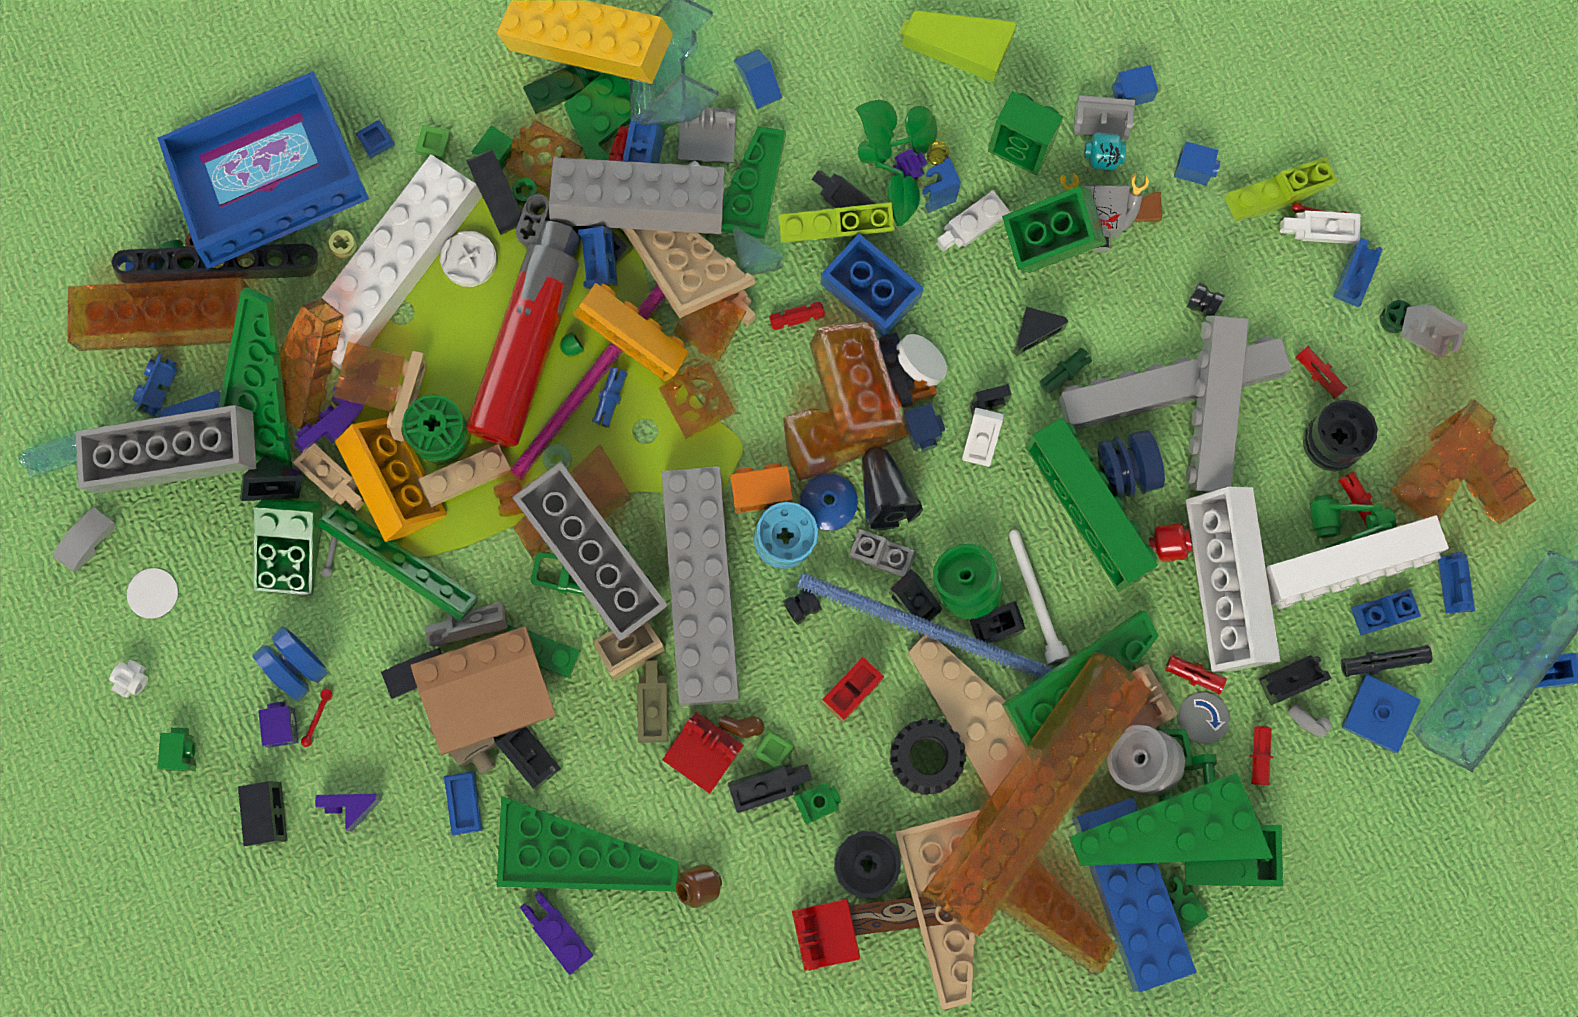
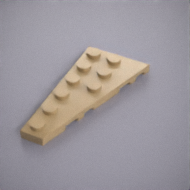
[622,228,755,318]
[908,634,1039,816]

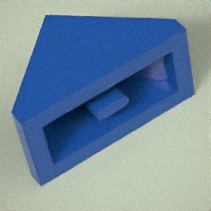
[734,49,782,109]
[1519,653,1578,689]

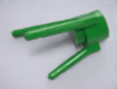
[1325,503,1397,549]

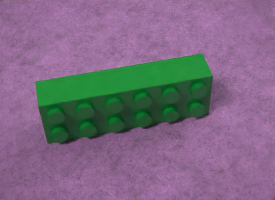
[1025,417,1158,593]

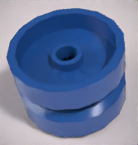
[252,626,329,702]

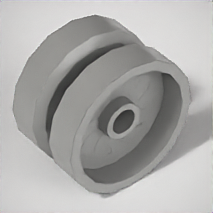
[1107,725,1185,796]

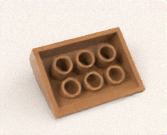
[410,626,556,755]

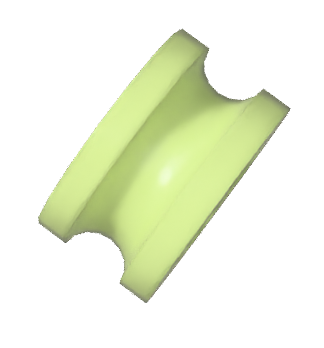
[329,230,357,258]

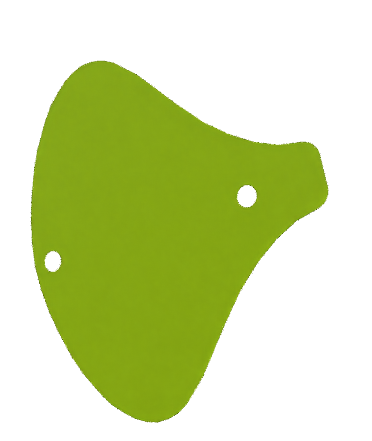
[345,167,743,557]

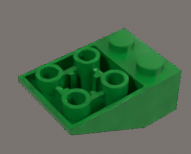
[254,499,322,595]
[1185,825,1283,887]

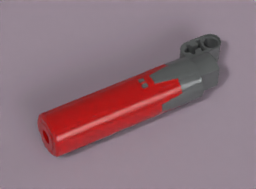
[466,194,580,447]

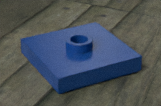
[1341,674,1421,753]

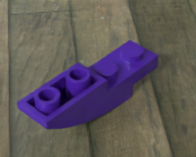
[294,359,381,453]

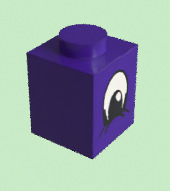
[258,702,299,748]

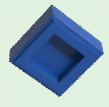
[355,120,395,159]

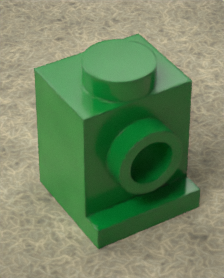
[157,728,196,771]
[794,782,841,825]

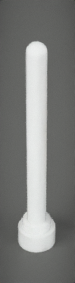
[1009,529,1070,664]

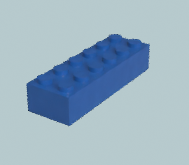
[1072,798,1197,993]

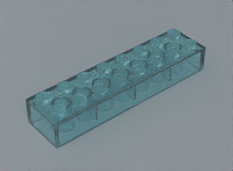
[1413,550,1578,772]

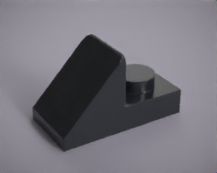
[890,569,943,622]

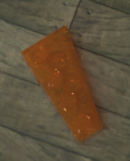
[1428,400,1536,525]

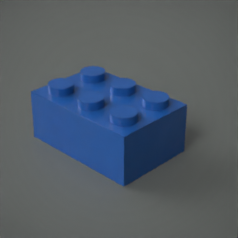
[820,233,924,336]

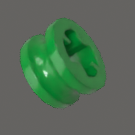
[512,177,538,206]

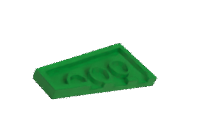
[721,126,786,239]

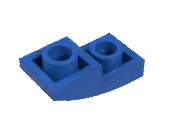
[1351,589,1421,635]

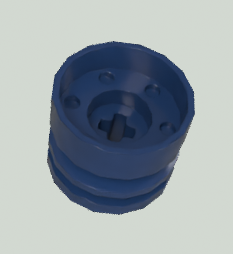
[1097,430,1165,499]

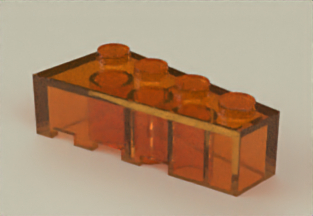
[279,298,344,430]
[1390,399,1498,522]
[513,444,632,558]
[994,852,1118,975]

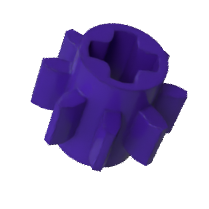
[893,149,928,180]

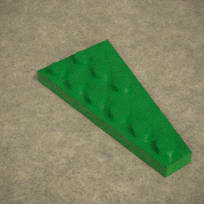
[218,287,292,467]
[1002,610,1159,781]
[1068,772,1273,866]

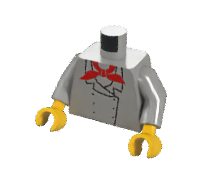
[1059,173,1149,252]

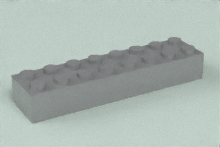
[662,466,739,707]

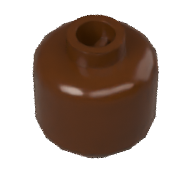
[676,864,722,908]

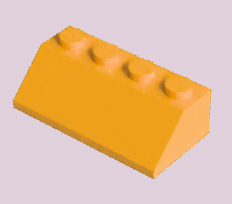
[573,283,689,382]
[335,417,447,542]

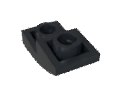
[381,648,442,699]

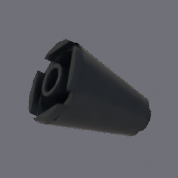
[862,447,923,530]

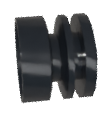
[1303,400,1378,472]

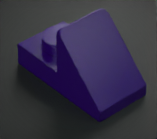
[315,793,381,832]

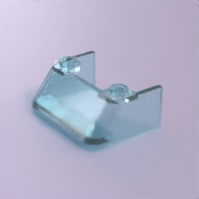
[629,0,719,125]

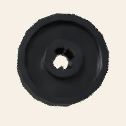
[834,831,901,898]

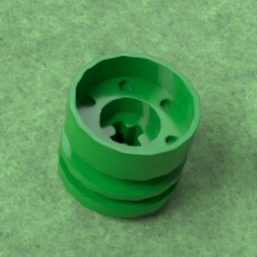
[402,394,470,465]

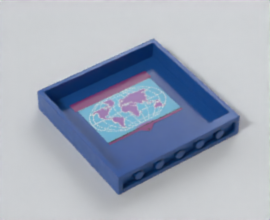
[157,71,369,269]

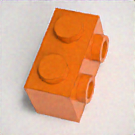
[730,463,793,514]

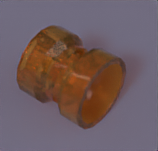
[493,480,523,517]

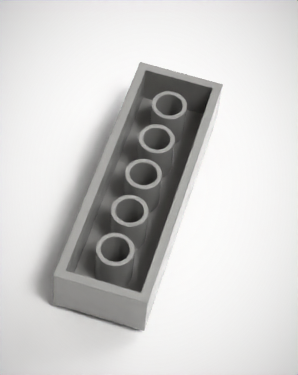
[549,157,724,234]
[76,405,256,493]
[512,462,668,641]

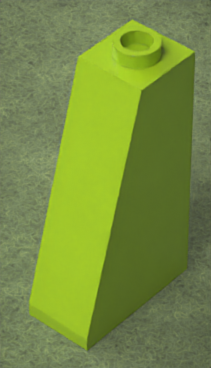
[900,10,1017,82]

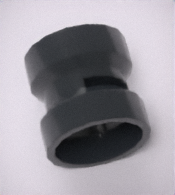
[1186,282,1225,317]
[782,587,822,625]

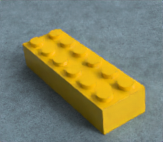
[496,0,673,84]

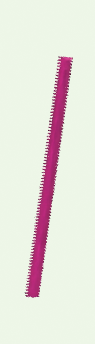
[511,284,666,480]

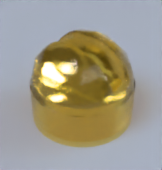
[927,141,950,166]

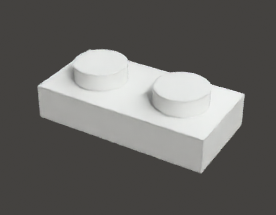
[962,408,1004,467]

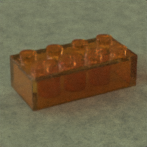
[809,322,903,446]

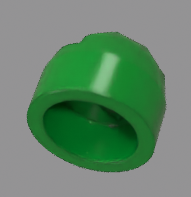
[560,331,584,357]

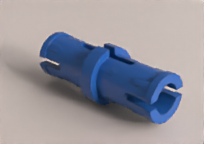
[592,368,628,428]

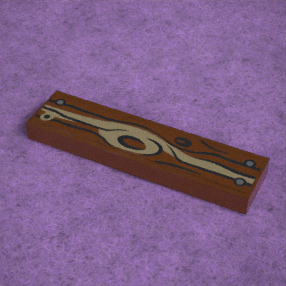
[849,893,954,936]

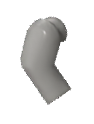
[1288,704,1332,737]

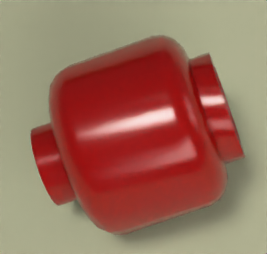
[1149,523,1193,563]

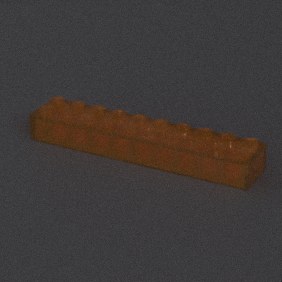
[921,652,1152,937]

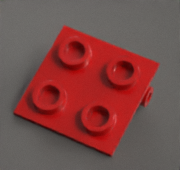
[662,712,744,794]
[792,899,861,971]

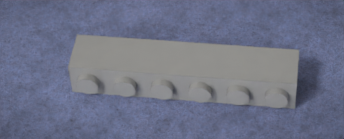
[1186,316,1249,492]

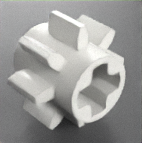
[109,660,148,698]

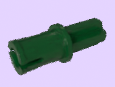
[1040,348,1092,394]

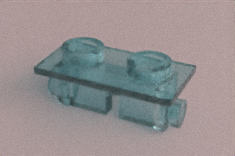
[18,433,77,478]

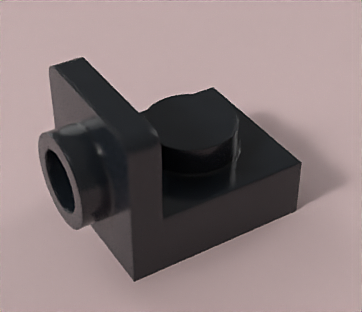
[970,384,1012,416]

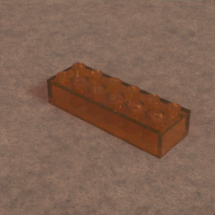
[67,277,250,351]

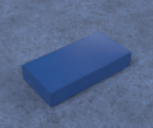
[444,771,483,836]

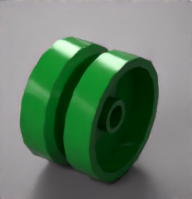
[933,543,1004,619]

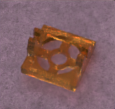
[504,120,583,193]
[659,362,736,439]

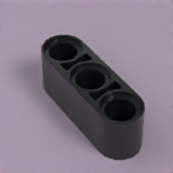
[466,149,522,235]

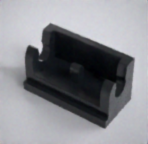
[1258,655,1332,705]
[496,727,561,790]
[238,781,287,846]

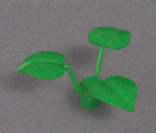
[855,100,937,226]

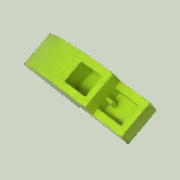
[1224,157,1338,221]
[778,202,894,243]

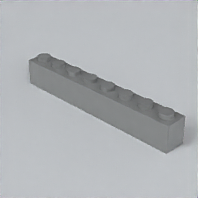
[1058,336,1292,430]

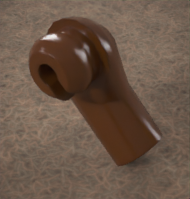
[719,715,765,738]

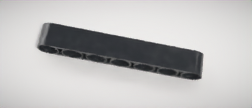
[111,244,318,283]

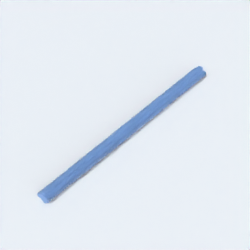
[797,572,1055,679]

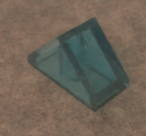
[733,227,784,275]

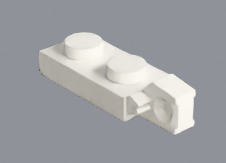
[936,191,1010,252]
[1279,211,1361,244]

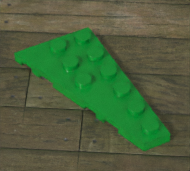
[497,796,679,892]

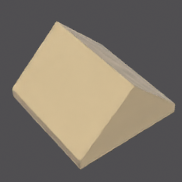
[592,621,665,681]

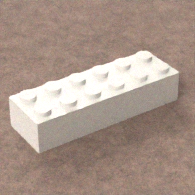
[1186,487,1280,672]
[1266,515,1449,610]

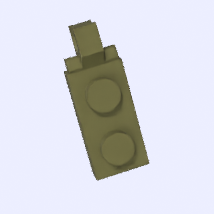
[637,661,668,743]

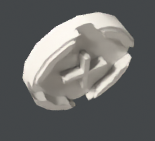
[440,231,497,287]
[897,334,947,386]

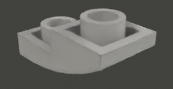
[52,507,116,573]
[849,529,916,578]

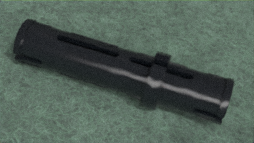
[1341,645,1433,677]

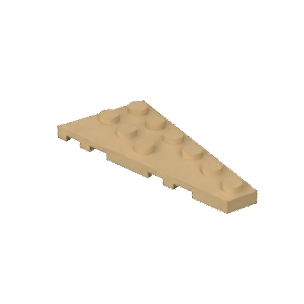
[895,809,982,1010]

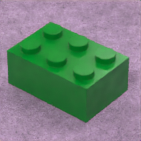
[988,91,1064,176]
[1002,186,1107,273]

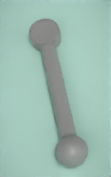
[321,536,337,577]

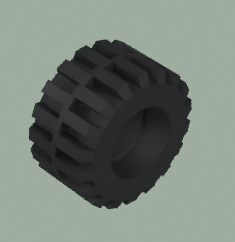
[890,718,966,795]

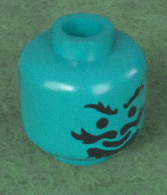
[1084,133,1126,171]

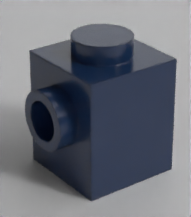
[902,403,945,451]

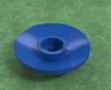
[800,474,858,531]

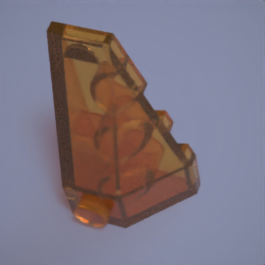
[783,409,908,481]

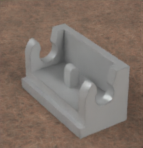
[1073,95,1135,139]
[1401,304,1468,357]

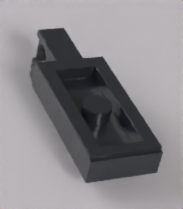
[811,170,878,208]
[869,332,915,408]
[728,764,812,813]

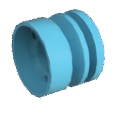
[753,502,818,569]

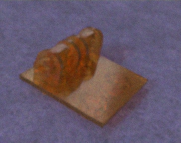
[673,298,747,361]
[334,342,405,412]

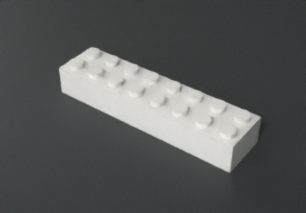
[294,155,482,374]

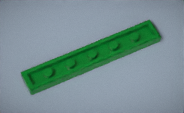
[318,503,479,621]

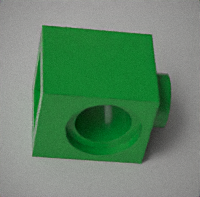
[471,125,517,170]

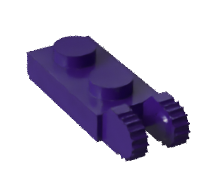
[520,891,594,975]

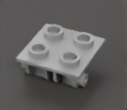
[678,107,736,163]

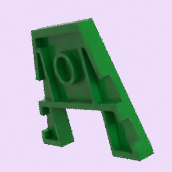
[564,73,680,160]

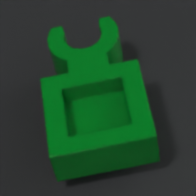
[1167,876,1209,933]

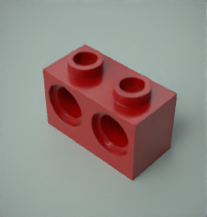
[821,657,884,723]

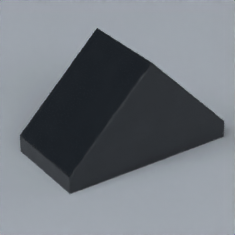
[1013,307,1069,356]
[240,456,303,501]
[969,601,1026,644]

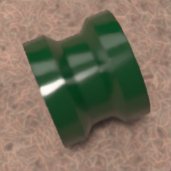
[1380,300,1412,334]

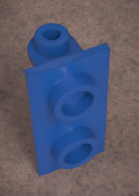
[132,354,178,416]
[1438,552,1475,614]

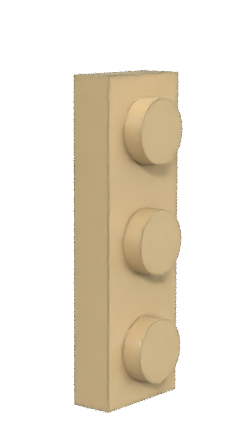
[387,351,427,442]
[419,444,511,507]

